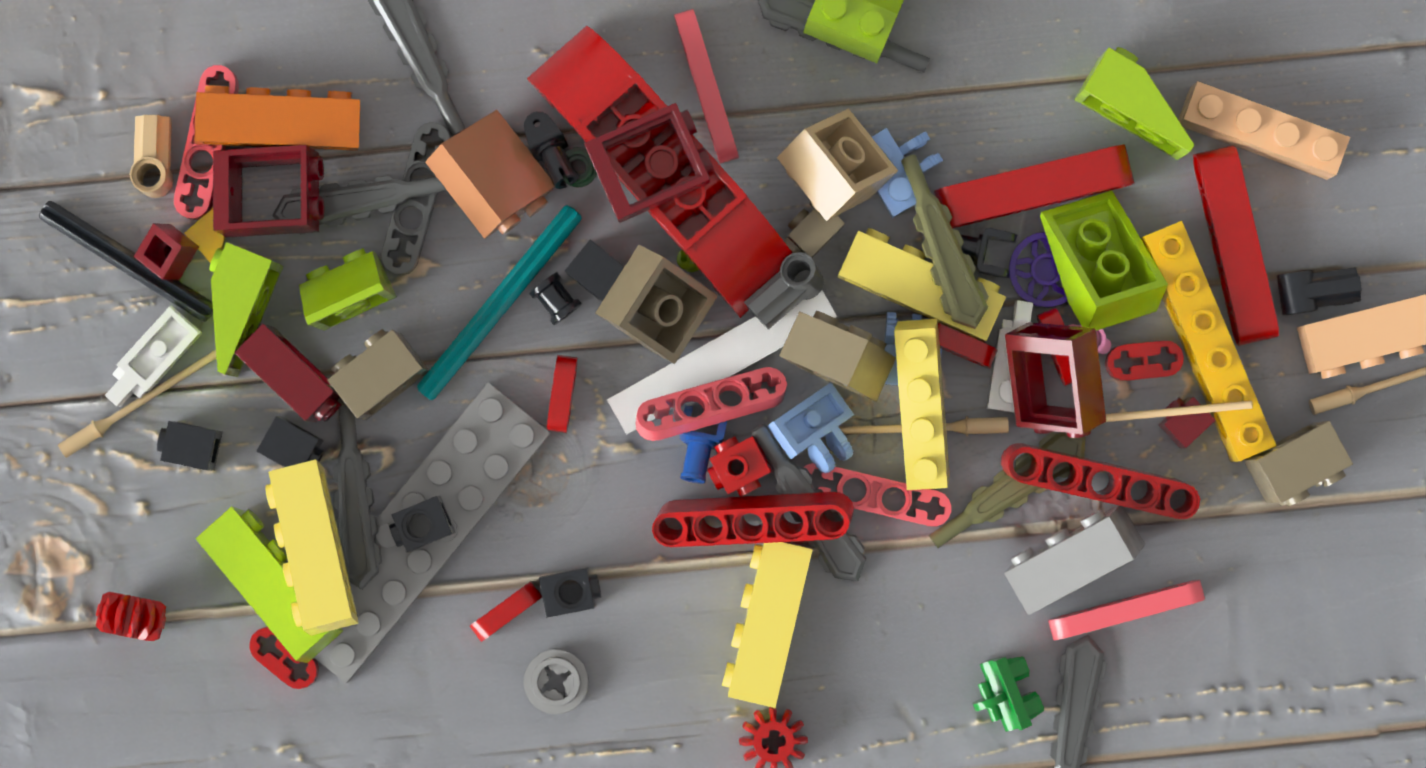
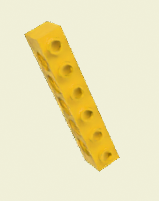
[1141,221,1277,462]

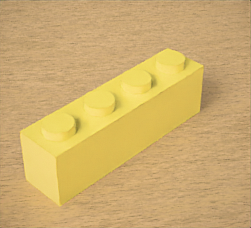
[837,228,1006,342]
[894,319,950,490]
[265,459,359,636]
[722,542,813,708]

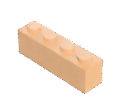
[1178,81,1350,180]
[1297,294,1426,379]

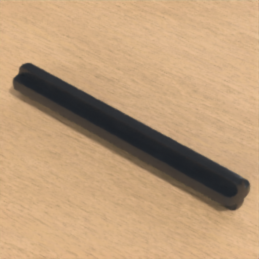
[39,201,213,322]

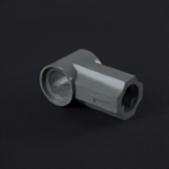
[744,252,824,330]

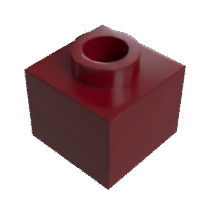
[134,223,199,280]
[1158,397,1216,448]

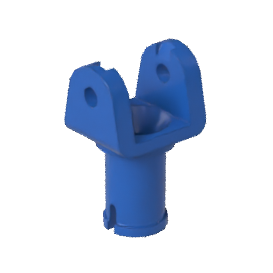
[680,405,727,484]

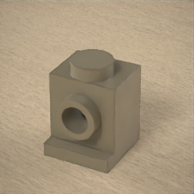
[784,201,845,258]

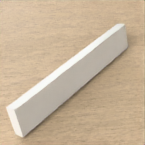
[607,290,837,435]

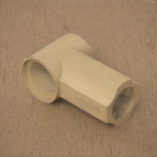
[130,115,174,198]

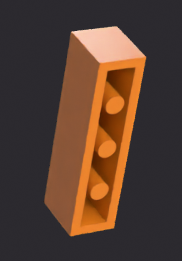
[195,85,360,151]

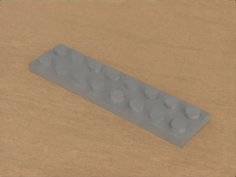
[314,382,551,683]

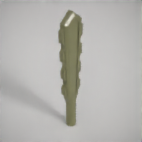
[901,154,989,329]
[929,432,1086,548]

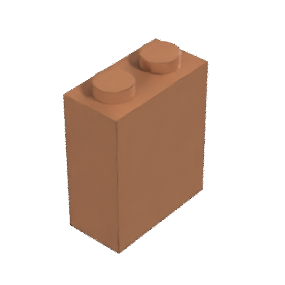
[425,110,555,239]

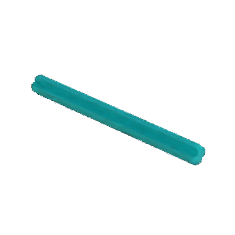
[417,205,582,400]

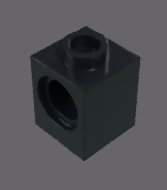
[564,239,624,302]
[257,416,324,467]
[157,421,223,471]
[389,495,456,552]
[539,567,602,618]

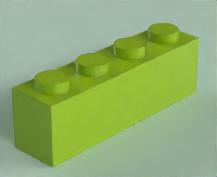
[195,506,344,663]

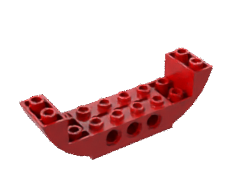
[527,25,792,318]

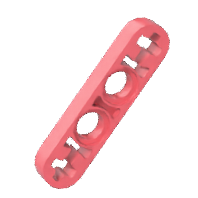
[674,9,739,164]
[174,65,239,220]
[635,367,787,441]
[803,463,951,526]
[1048,579,1205,640]

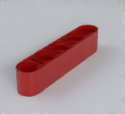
[934,144,1135,229]
[1193,145,1279,346]
[1001,443,1200,519]
[652,492,854,547]

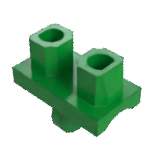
[972,656,1044,732]

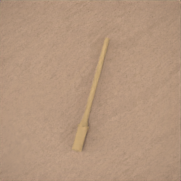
[58,349,216,458]
[1309,367,1426,415]
[1106,400,1253,422]
[839,416,1009,436]

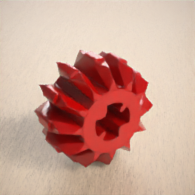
[96,592,166,641]
[739,707,808,768]

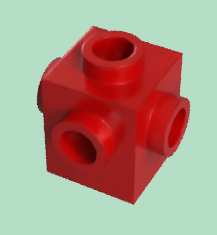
[707,436,773,497]

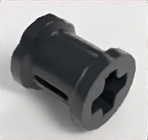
[529,272,582,325]

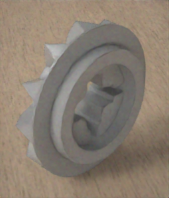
[524,649,588,714]

